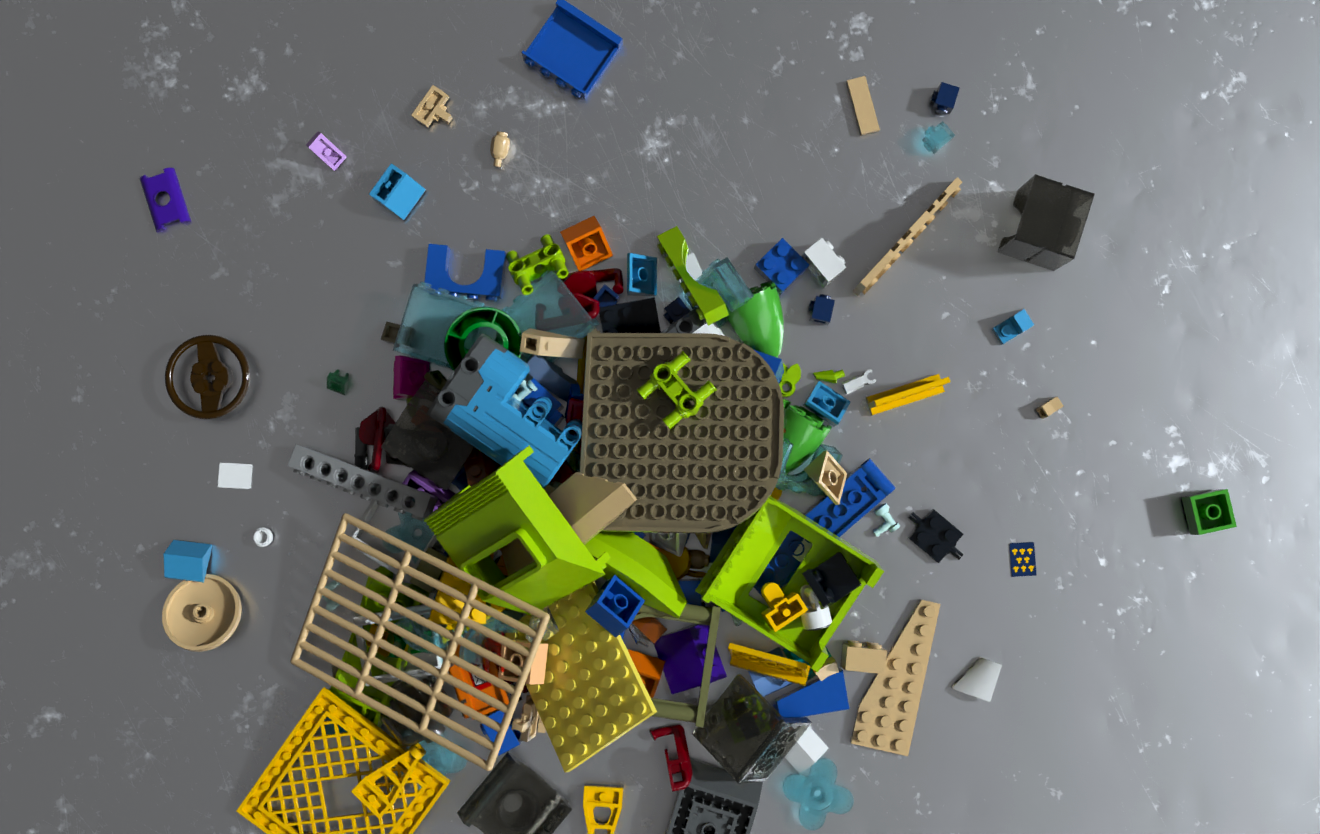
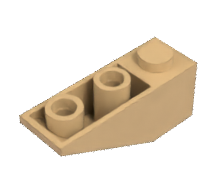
[520,328,585,359]

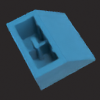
[369,163,426,220]

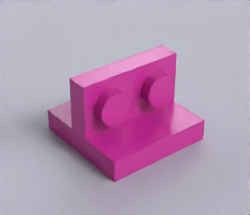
[393,355,429,400]

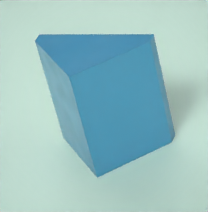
[627,253,657,296]
[803,381,850,426]
[163,540,212,583]

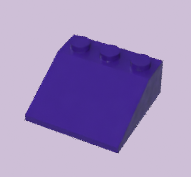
[654,624,727,694]

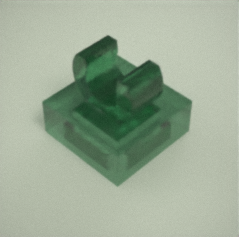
[327,369,349,395]

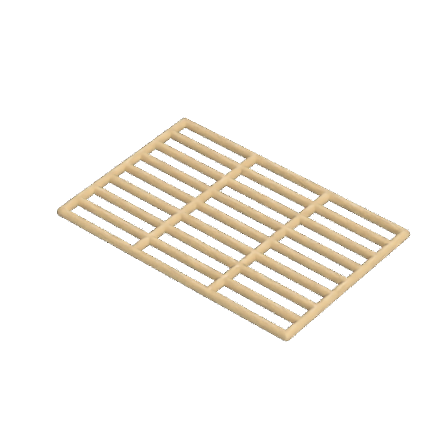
[290,513,550,771]

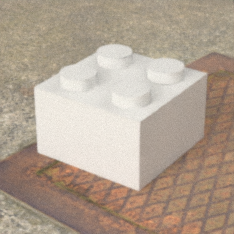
[801,238,847,288]

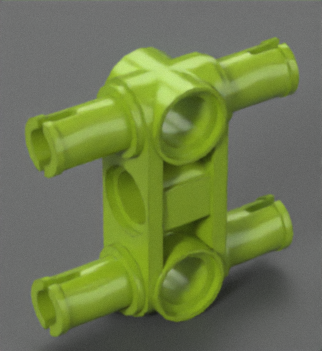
[506,234,569,295]
[637,351,717,429]

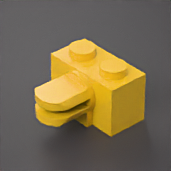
[761,582,808,632]

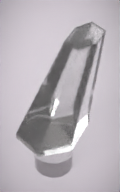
[628,623,651,647]

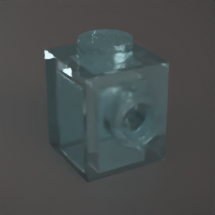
[922,121,955,154]

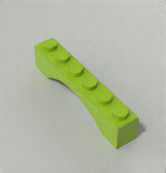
[657,226,729,326]

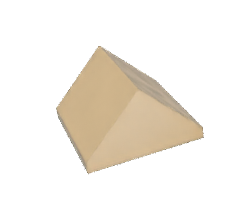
[804,450,847,505]

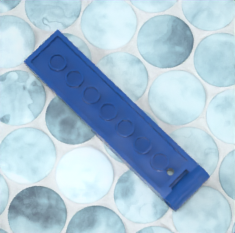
[754,458,896,598]

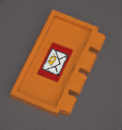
[446,633,509,720]

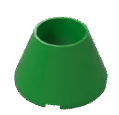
[444,306,522,371]

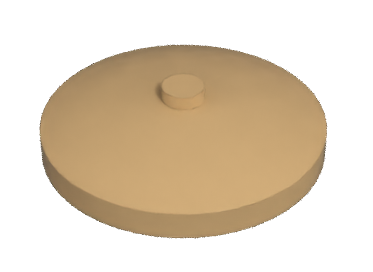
[162,574,242,652]

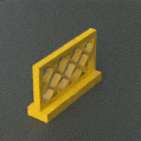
[866,374,950,416]
[728,643,810,686]

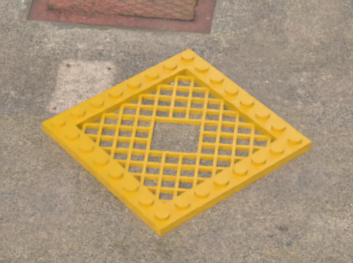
[236,687,451,834]

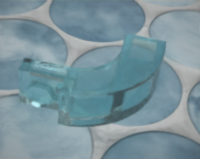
[459,616,521,665]
[394,617,468,654]

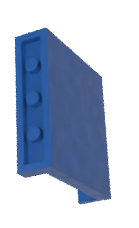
[521,0,623,99]

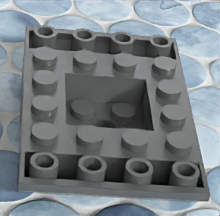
[665,759,763,834]

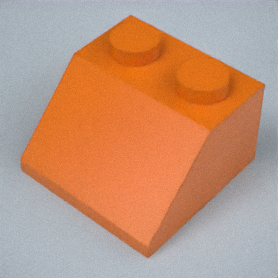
[560,216,613,271]
[628,649,665,698]

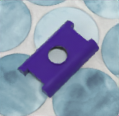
[139,168,191,232]

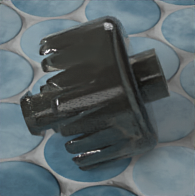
[380,676,454,747]

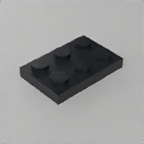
[599,297,661,333]

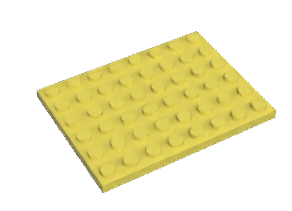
[504,581,657,772]

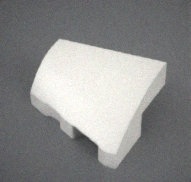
[952,657,1002,702]

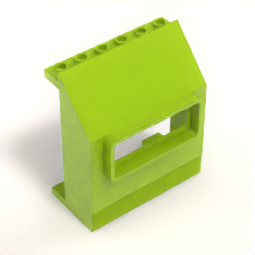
[424,445,611,615]
[695,496,884,672]

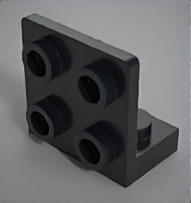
[802,552,861,607]

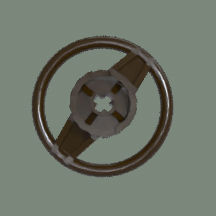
[165,335,250,419]

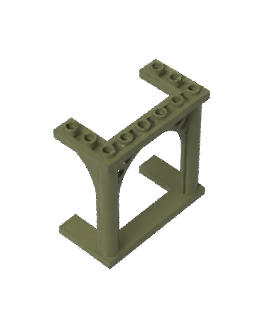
[633,603,721,727]

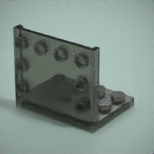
[692,674,812,784]

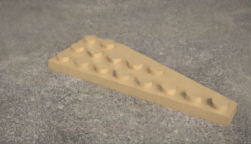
[853,177,962,296]
[850,599,940,756]

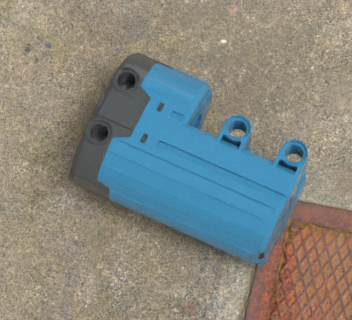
[427,333,582,489]

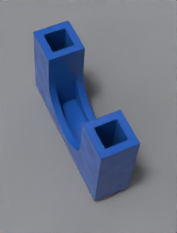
[424,244,506,302]

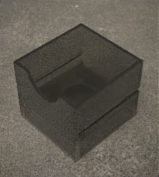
[997,174,1095,271]

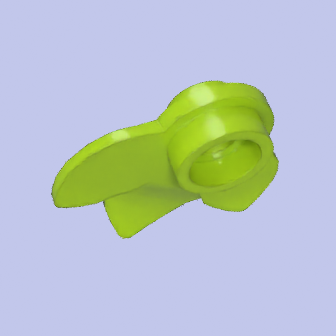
[779,364,801,397]

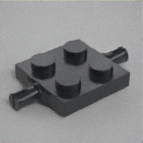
[908,509,964,563]

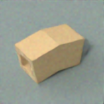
[1036,396,1064,419]
[813,657,839,681]

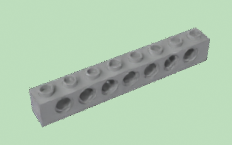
[288,444,438,521]

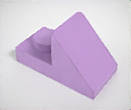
[306,131,347,171]

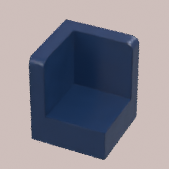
[593,284,620,307]

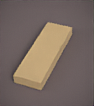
[846,76,880,136]

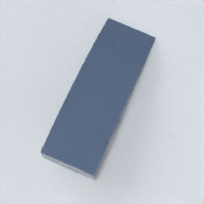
[525,354,581,402]

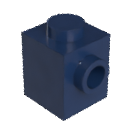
[930,82,960,115]
[808,294,835,325]
[663,297,690,324]

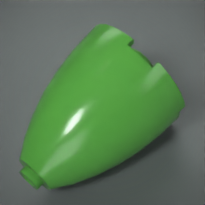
[724,281,784,358]
[779,399,832,478]

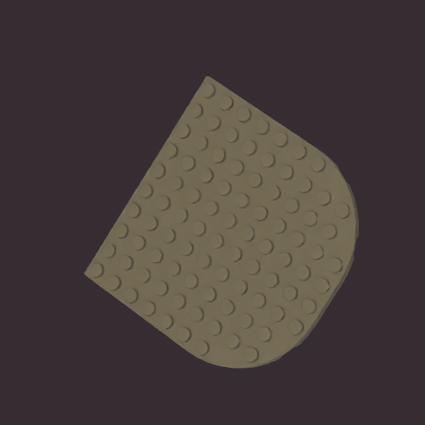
[580,333,784,534]

